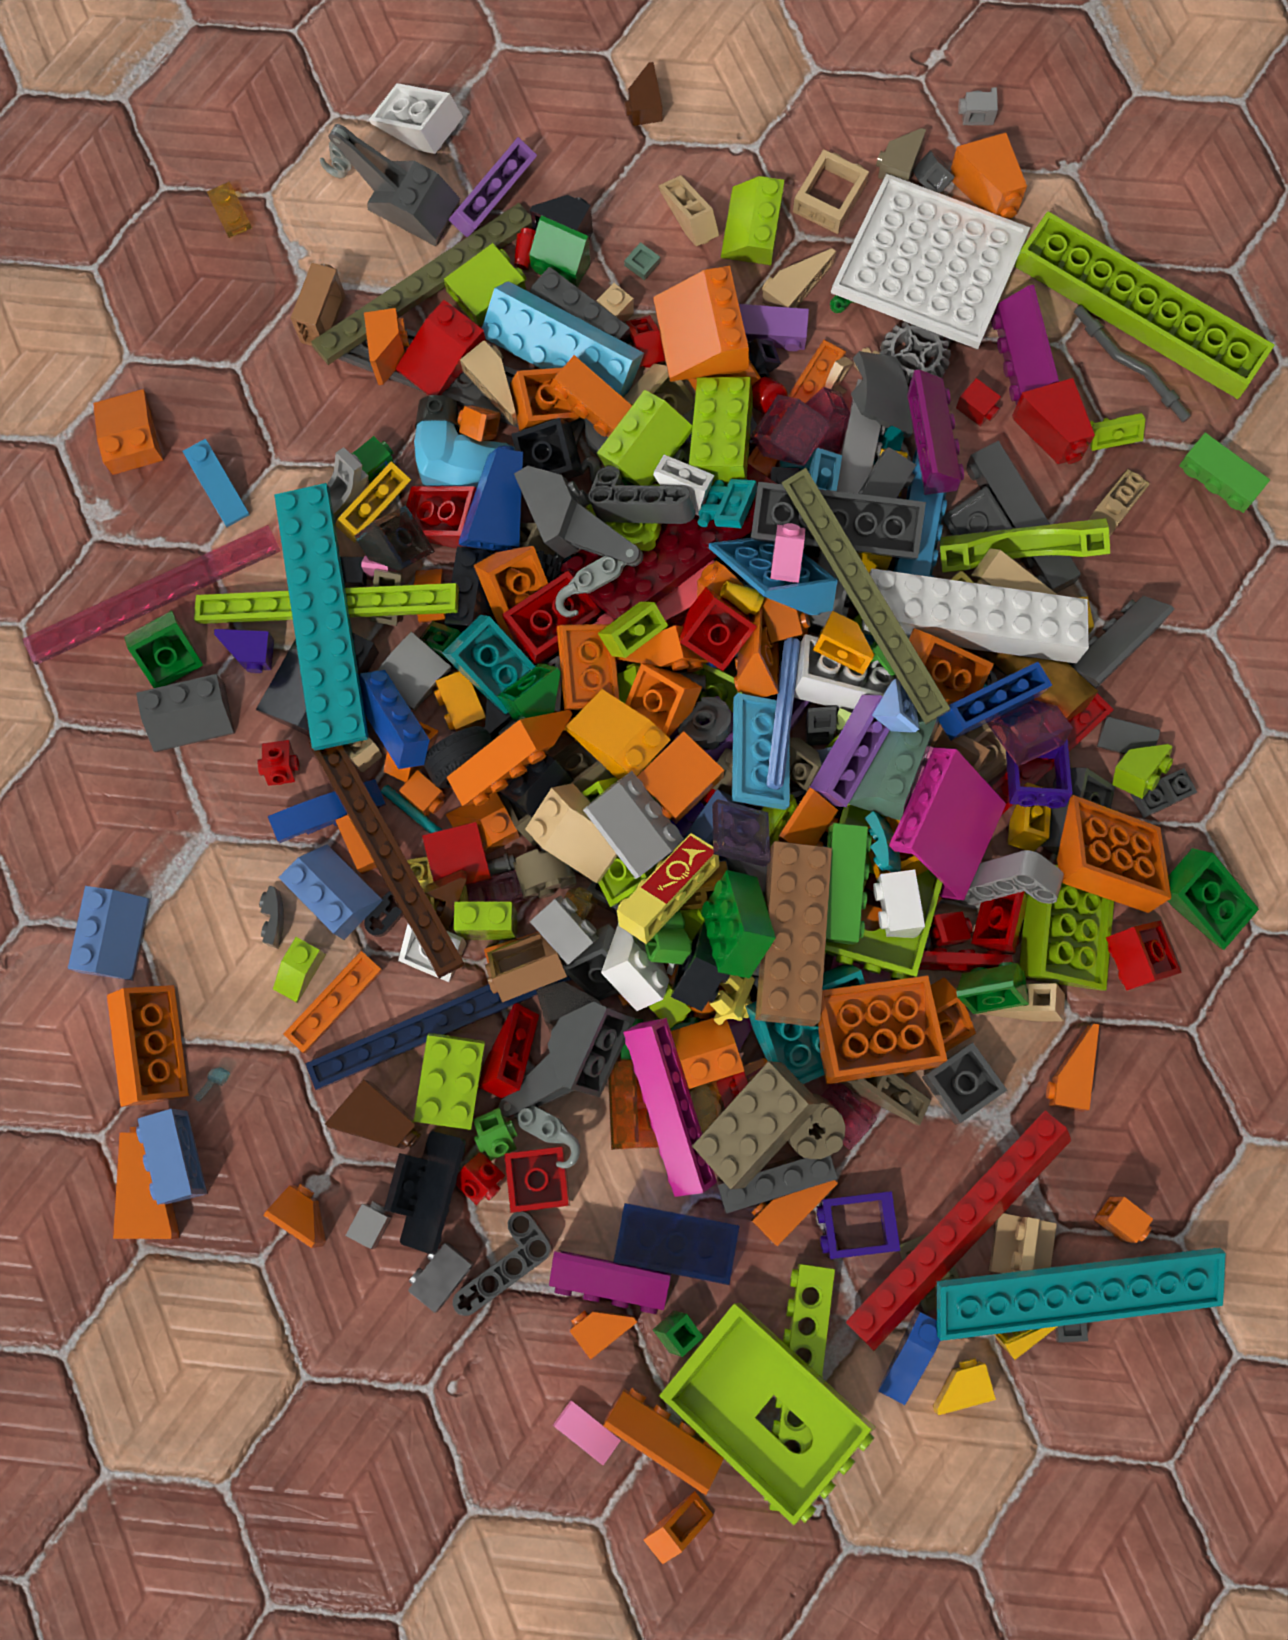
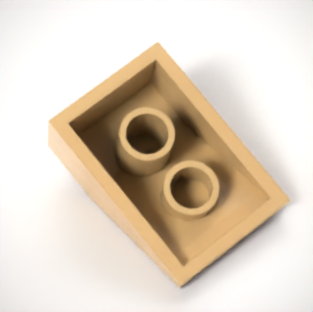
[525,783,618,883]

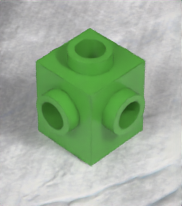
[473,1108,518,1161]

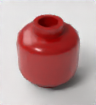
[752,377,787,416]

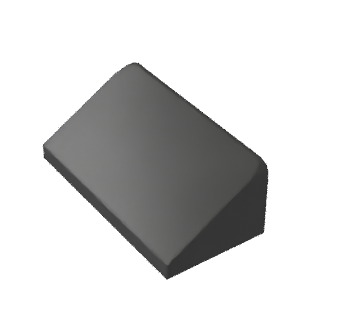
[1097,717,1160,754]

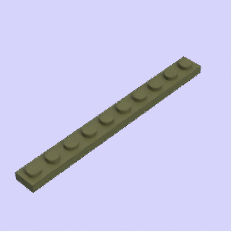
[311,203,532,365]
[782,468,951,725]

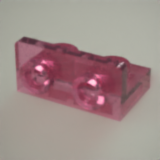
[821,1083,877,1150]

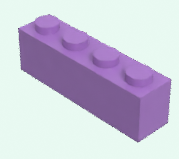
[448,137,537,237]
[739,304,809,351]
[809,695,890,807]

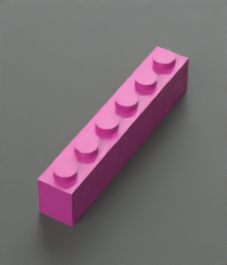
[624,1018,717,1197]

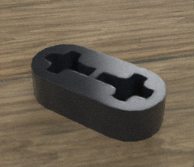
[364,891,403,937]

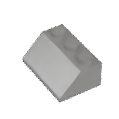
[583,771,684,879]

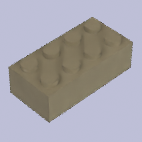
[692,1061,821,1189]

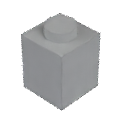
[345,1201,392,1249]

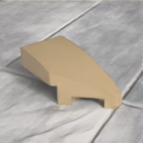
[822,357,853,413]

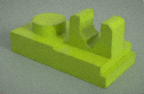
[1090,413,1146,451]

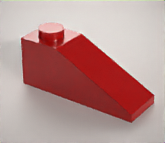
[478,1003,539,1098]

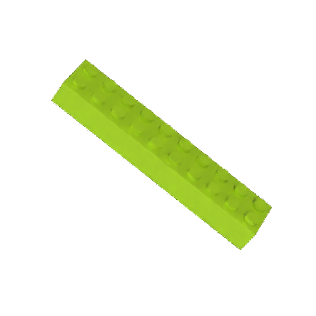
[1014,211,1275,399]

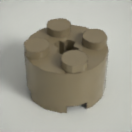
[513,849,577,899]
[788,1093,845,1159]

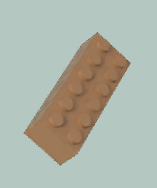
[755,841,832,1027]

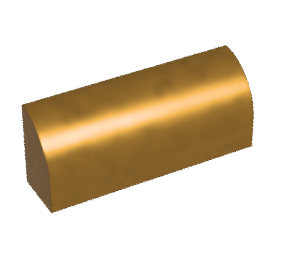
[982,651,1098,725]

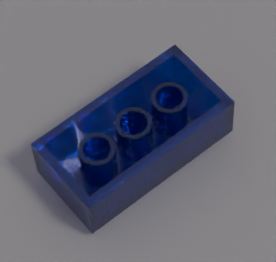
[613,1203,740,1285]

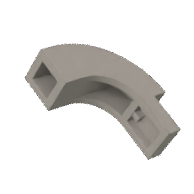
[327,447,368,522]

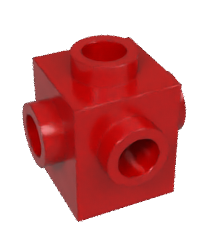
[257,740,300,786]
[456,1152,505,1206]

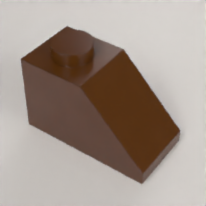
[624,62,663,126]

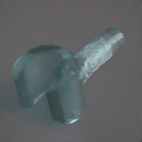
[194,1067,230,1101]

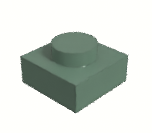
[624,242,661,280]

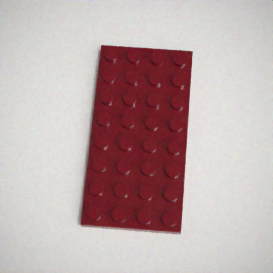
[561,464,777,620]

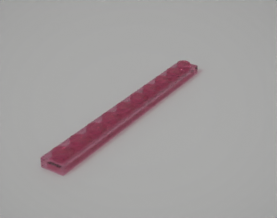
[22,525,281,665]

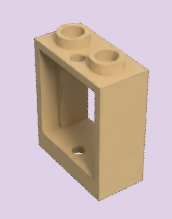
[793,149,869,234]

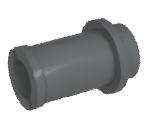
[487,852,516,876]

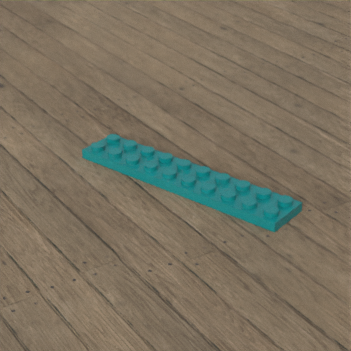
[274,483,369,751]
[937,1247,1226,1341]

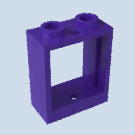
[1006,732,1072,809]
[816,1191,900,1259]

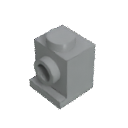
[958,87,998,125]

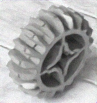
[880,321,951,385]

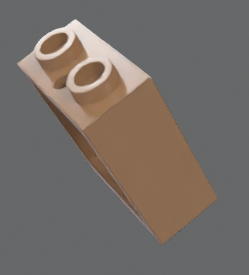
[291,263,346,346]
[485,932,567,1002]

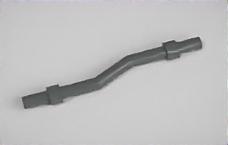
[1074,305,1191,422]

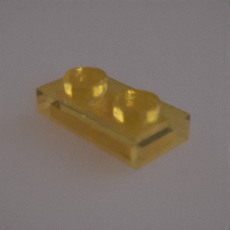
[206,181,252,238]

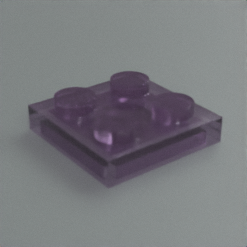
[712,799,771,867]

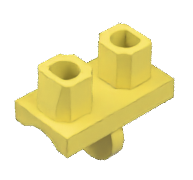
[709,975,755,1025]

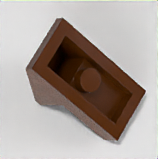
[425,870,467,930]

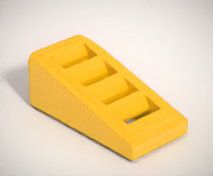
[994,1326,1058,1360]

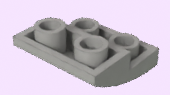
[377,632,451,711]

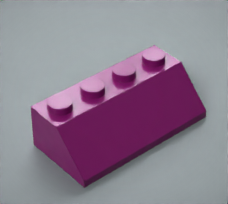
[991,284,1059,405]
[907,370,964,495]
[549,1250,671,1314]

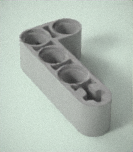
[954,850,1064,905]

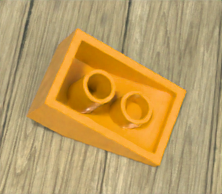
[564,689,671,780]

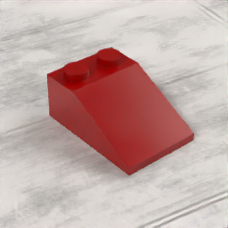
[396,300,486,396]
[398,486,479,549]

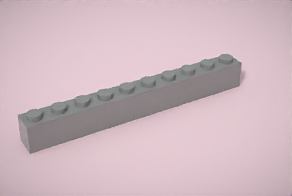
[808,379,885,629]

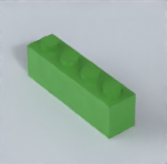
[826,823,872,945]

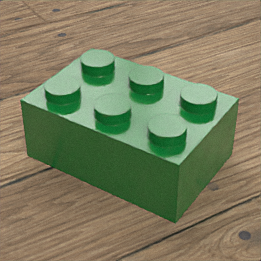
[701,870,776,979]

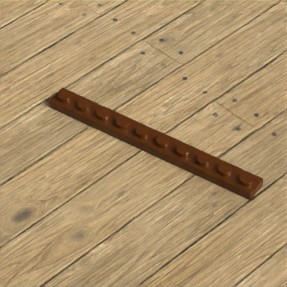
[309,742,464,978]

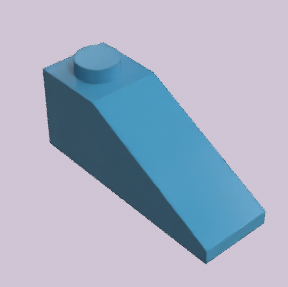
[182,438,250,527]

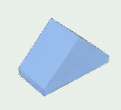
[872,679,919,732]

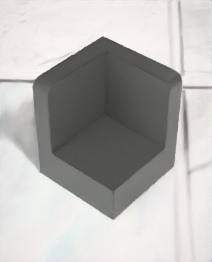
[913,150,955,193]

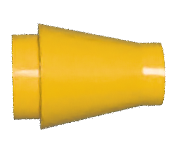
[720,581,764,615]

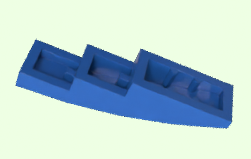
[268,779,386,843]

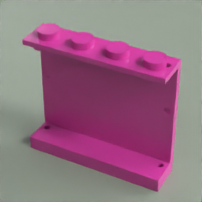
[889,748,1006,901]

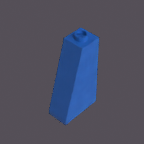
[459,446,523,552]

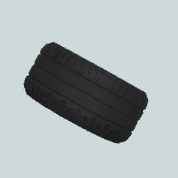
[424,726,493,788]

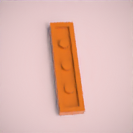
[283,951,383,1054]

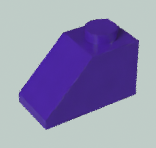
[214,629,274,673]

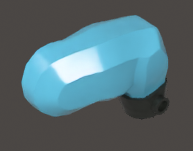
[414,395,522,492]

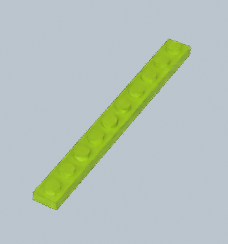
[194,583,459,624]

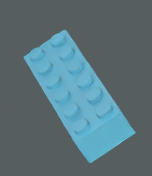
[482,281,644,398]

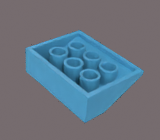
[709,538,838,615]

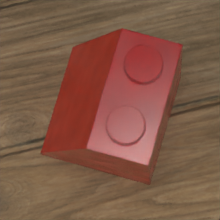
[1012,378,1095,464]

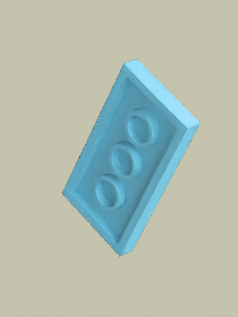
[732,693,790,810]

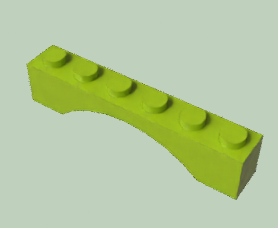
[940,518,1110,572]

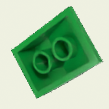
[1168,848,1259,950]

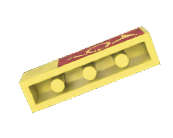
[617,833,719,944]

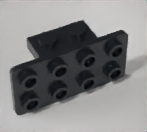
[384,1131,466,1255]

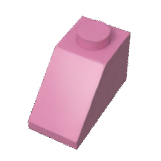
[770,523,805,583]

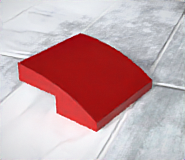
[422,822,492,886]

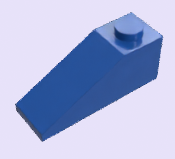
[878,1310,940,1405]

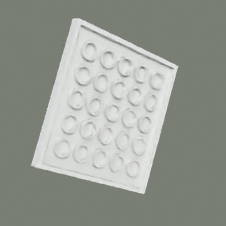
[831,173,1030,349]

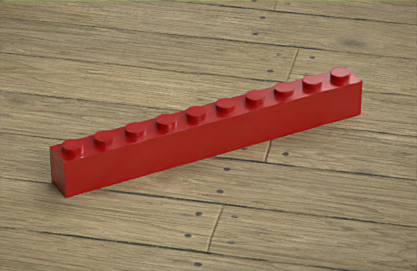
[846,1111,1072,1351]

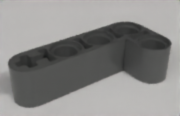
[589,466,696,524]
[453,1211,552,1316]

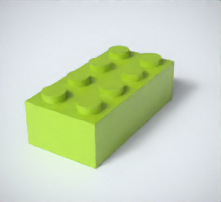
[689,377,753,485]

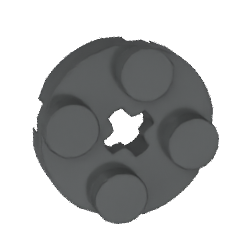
[678,697,733,750]

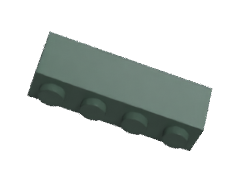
[849,712,939,821]

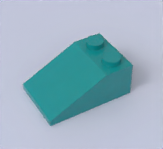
[442,615,535,714]

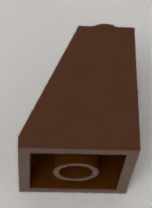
[325,1079,423,1149]

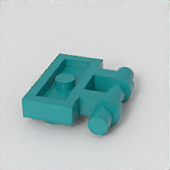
[697,479,758,528]

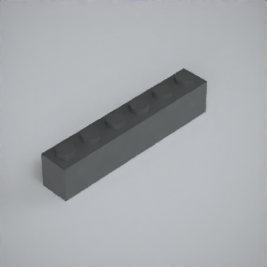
[967,440,1081,593]

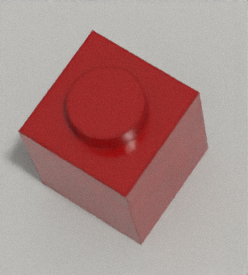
[956,378,1001,427]

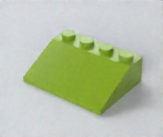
[1019,865,1114,991]

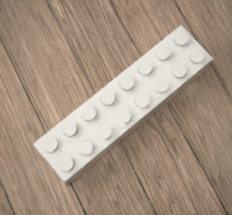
[862,569,1089,663]

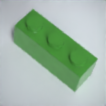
[1179,432,1270,513]

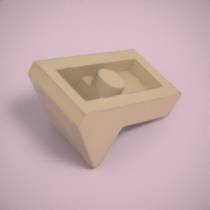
[342,737,382,772]

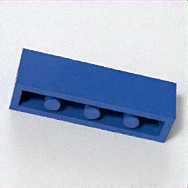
[939,662,1052,741]
[359,670,430,769]

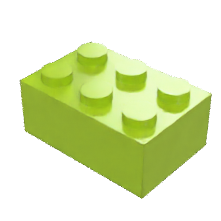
[414,1033,485,1130]

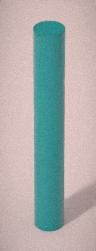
[381,784,442,833]

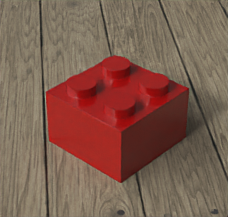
[504,1147,571,1213]

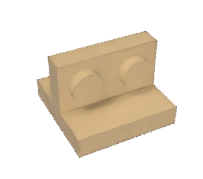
[989,1213,1057,1273]

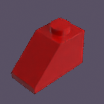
[625,315,665,368]
[930,911,973,948]

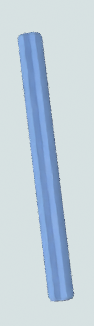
[766,637,800,790]

